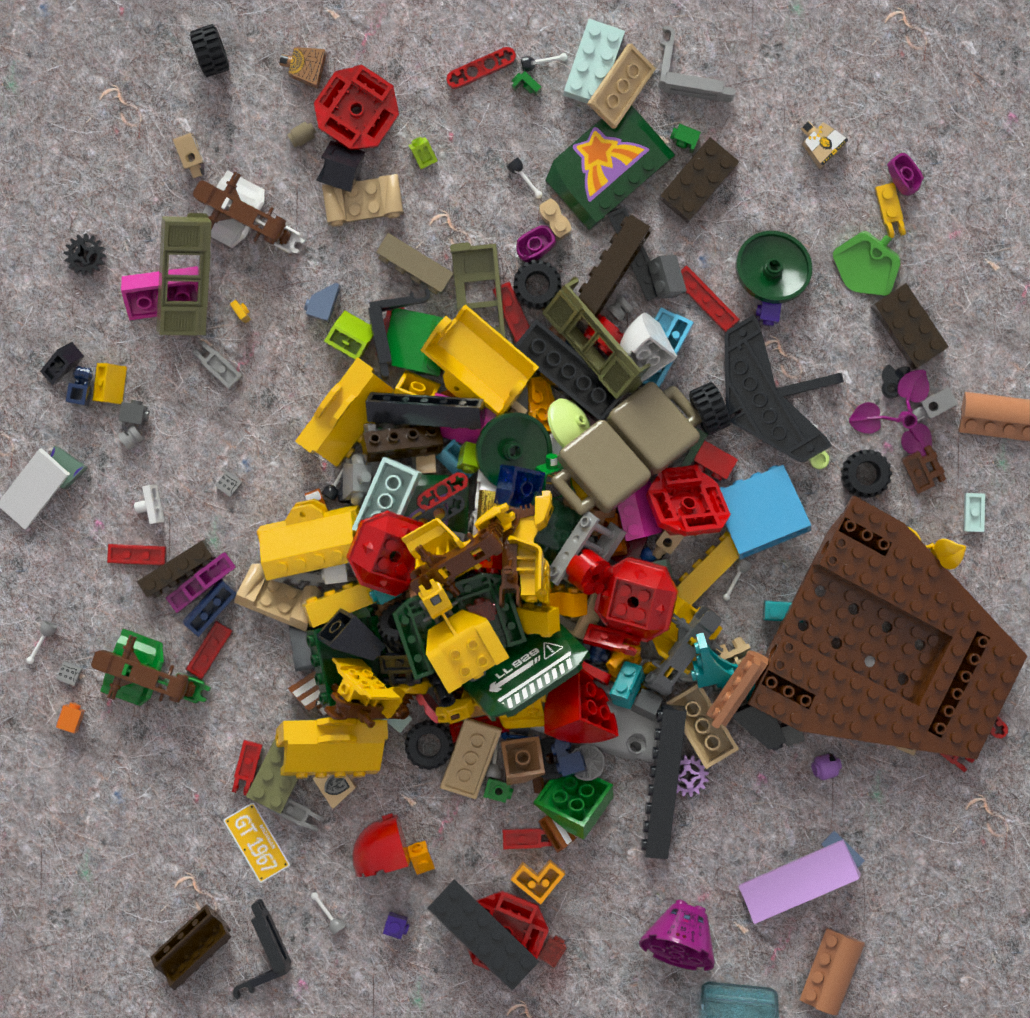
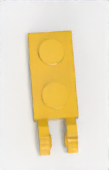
[875,183,906,238]

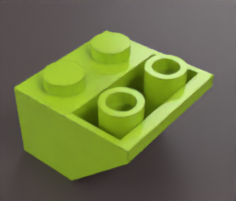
[324,310,373,360]

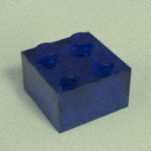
[494,464,545,509]

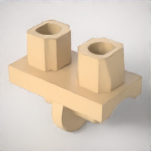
[716,637,751,665]

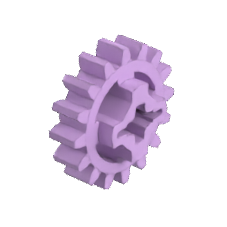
[676,754,709,797]

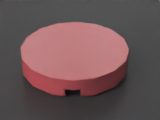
[416,693,440,724]

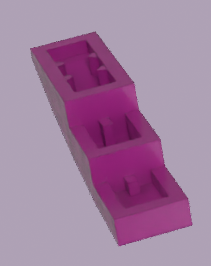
[165,552,236,613]

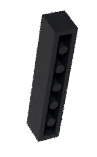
[365,392,485,430]

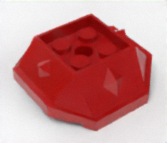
[314,64,399,150]
[646,465,731,536]
[346,510,424,597]
[594,557,679,642]
[467,890,549,971]

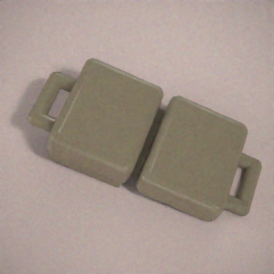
[551,382,702,515]

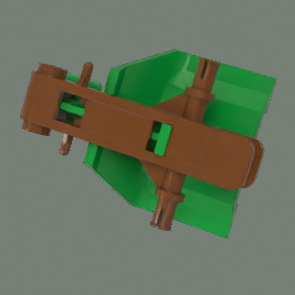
[91,628,211,706]

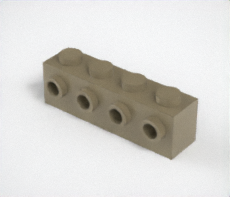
[376,233,454,295]

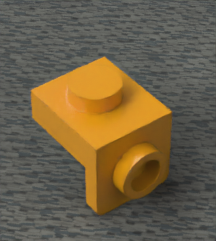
[408,841,435,875]

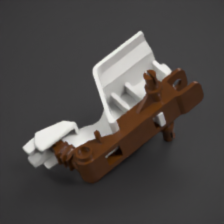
[193,170,306,255]

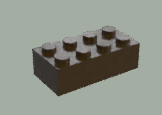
[659,137,739,223]
[871,283,949,370]

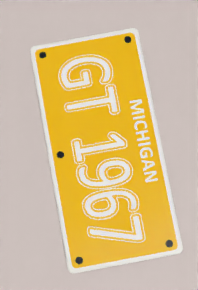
[223,803,290,883]

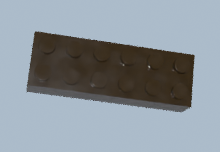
[578,214,653,326]

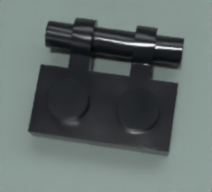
[379,652,423,687]

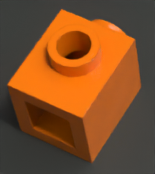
[56,702,85,733]

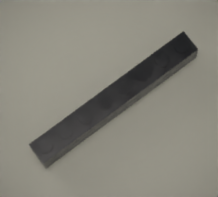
[641,704,687,859]

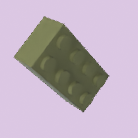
[246,739,299,814]

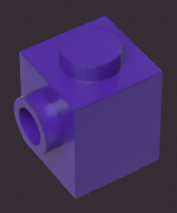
[756,301,782,326]
[383,912,410,939]

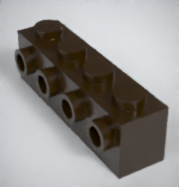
[361,425,444,463]
[137,540,216,599]

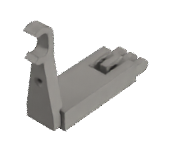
[658,26,736,102]

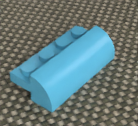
[642,307,694,388]

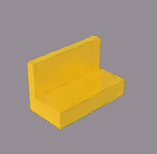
[92,363,127,404]

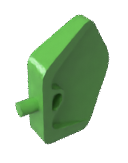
[833,231,900,296]

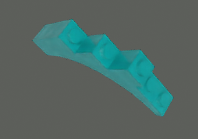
[690,633,756,702]

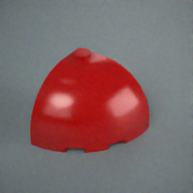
[544,668,619,743]
[352,813,410,877]

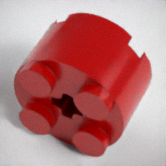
[584,314,624,357]
[566,549,613,595]

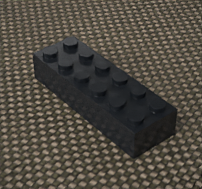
[514,319,623,422]
[426,879,539,991]

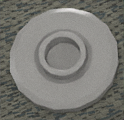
[572,744,605,781]

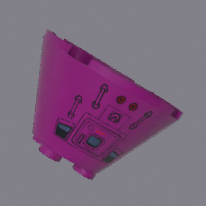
[639,900,715,971]

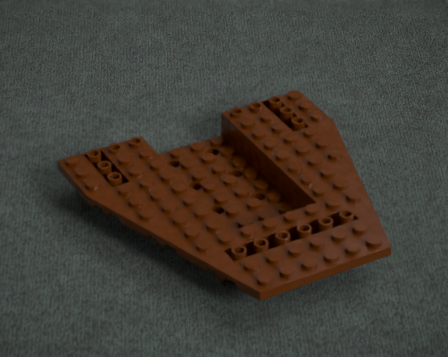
[747,496,1027,759]

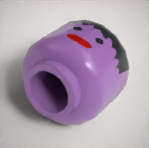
[811,753,842,780]

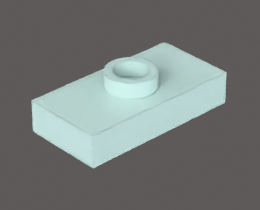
[964,493,985,532]

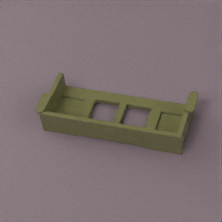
[156,213,212,336]
[450,242,507,339]
[542,277,652,399]

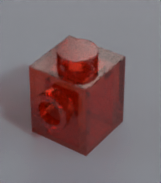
[465,597,497,621]
[538,935,567,968]

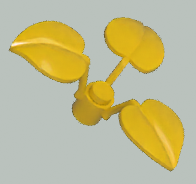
[907,526,966,570]

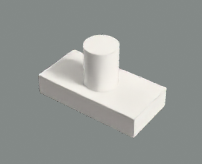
[134,485,164,524]

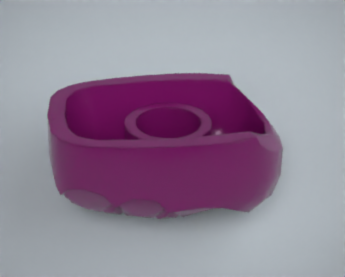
[887,153,924,196]
[516,225,556,263]

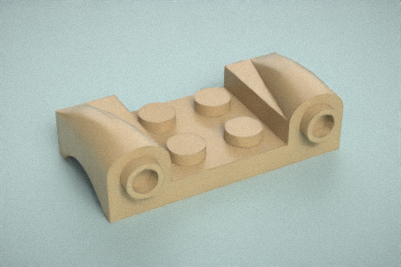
[322,174,404,227]
[234,563,322,631]

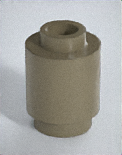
[287,121,316,147]

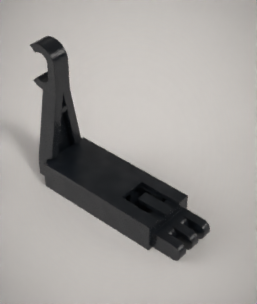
[368,288,430,381]
[233,899,292,1000]

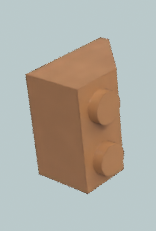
[501,736,545,785]

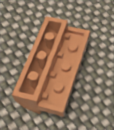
[958,392,1030,441]
[706,651,768,729]
[799,928,865,1015]

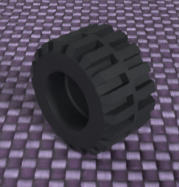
[190,24,229,77]
[513,260,561,310]
[689,382,731,435]
[841,449,892,498]
[377,600,405,652]
[405,720,453,770]

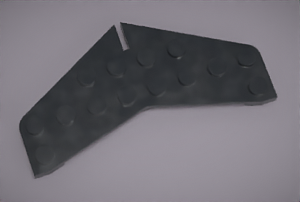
[724,314,832,463]

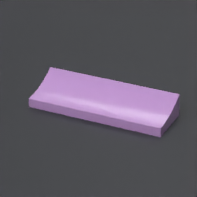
[738,839,861,924]

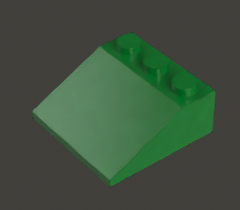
[387,308,443,377]
[533,775,614,840]

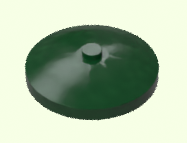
[735,231,812,304]
[475,412,552,490]

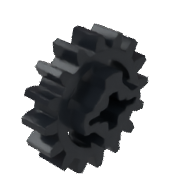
[64,234,107,276]

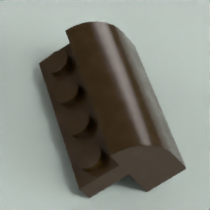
[150,904,231,990]

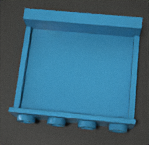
[720,465,811,560]

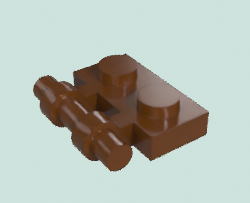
[901,445,946,494]

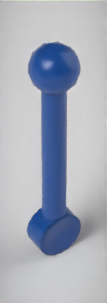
[501,732,541,740]

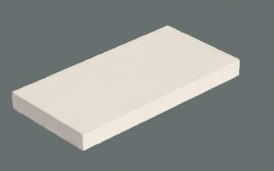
[0,448,70,530]

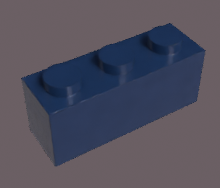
[183,579,237,637]

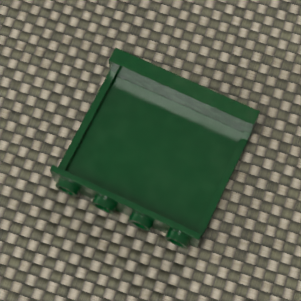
[306,615,391,708]

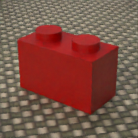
[692,440,738,481]

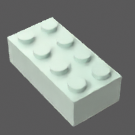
[563,19,625,104]
[352,457,422,531]

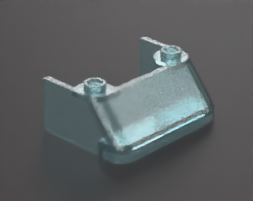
[698,982,779,1018]

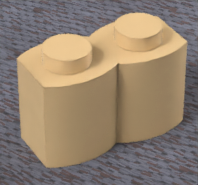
[539,198,571,241]

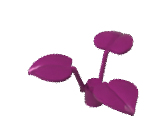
[849,369,932,456]

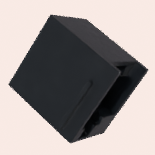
[316,140,365,192]

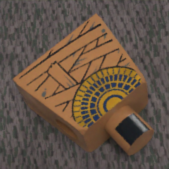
[279,47,327,89]

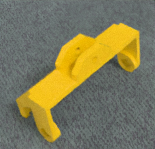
[420,305,539,416]
[295,357,394,468]
[256,499,360,581]
[275,717,388,779]

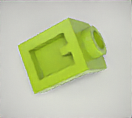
[408,137,438,169]

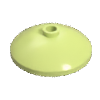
[548,398,591,448]

